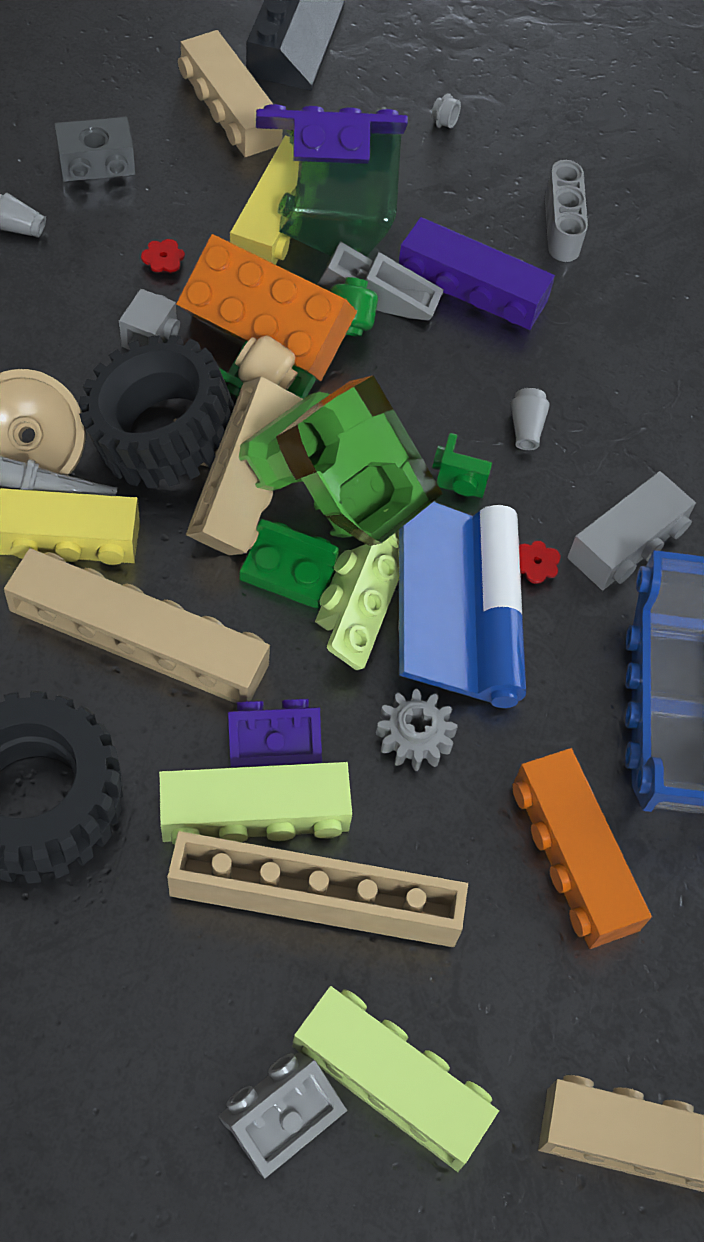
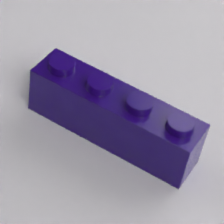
[398,217,555,330]

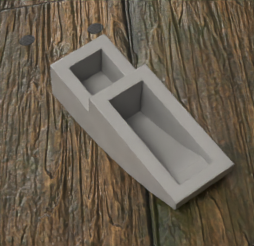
[317,242,443,320]

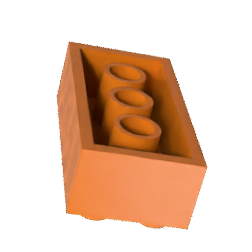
[176,234,357,381]

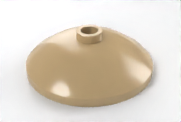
[0,369,86,489]

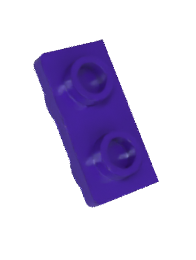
[227,699,322,767]

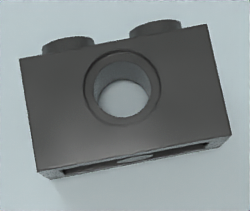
[55,117,135,182]

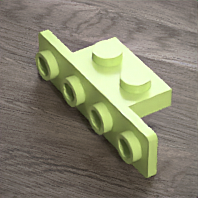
[315,509,399,670]

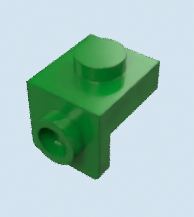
[432,433,492,499]

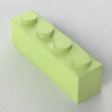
[159,762,352,845]
[292,986,499,1172]

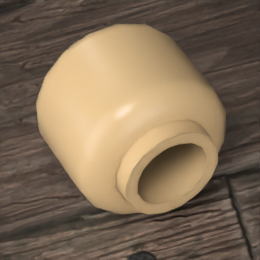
[235,335,298,390]

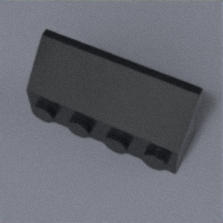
[246,0,345,91]

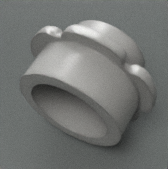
[432,93,461,128]

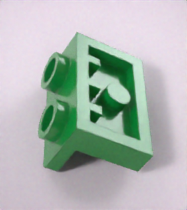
[240,519,339,609]

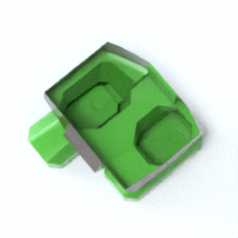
[239,375,443,546]

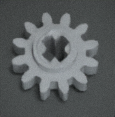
[376,689,458,771]

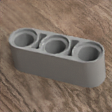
[545,159,588,262]

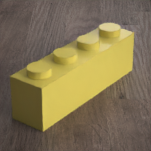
[230,135,329,265]
[0,488,140,565]

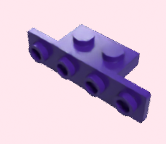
[256,104,408,164]

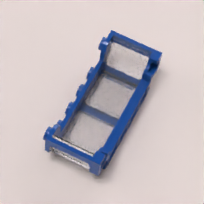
[625,550,704,814]

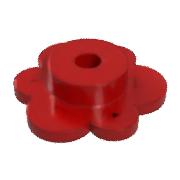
[141,239,185,272]
[519,541,561,584]

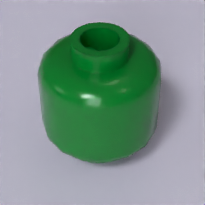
[330,277,378,337]

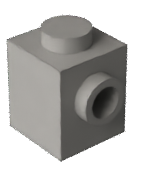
[119,289,180,350]

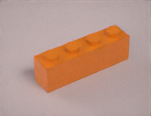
[513,748,652,949]

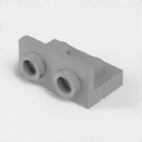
[218,1052,347,1178]

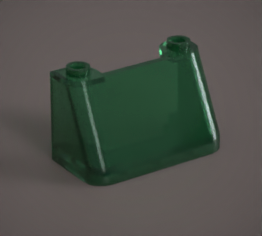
[278,111,401,257]

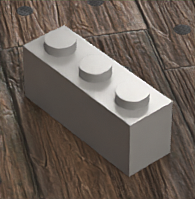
[567,471,696,591]

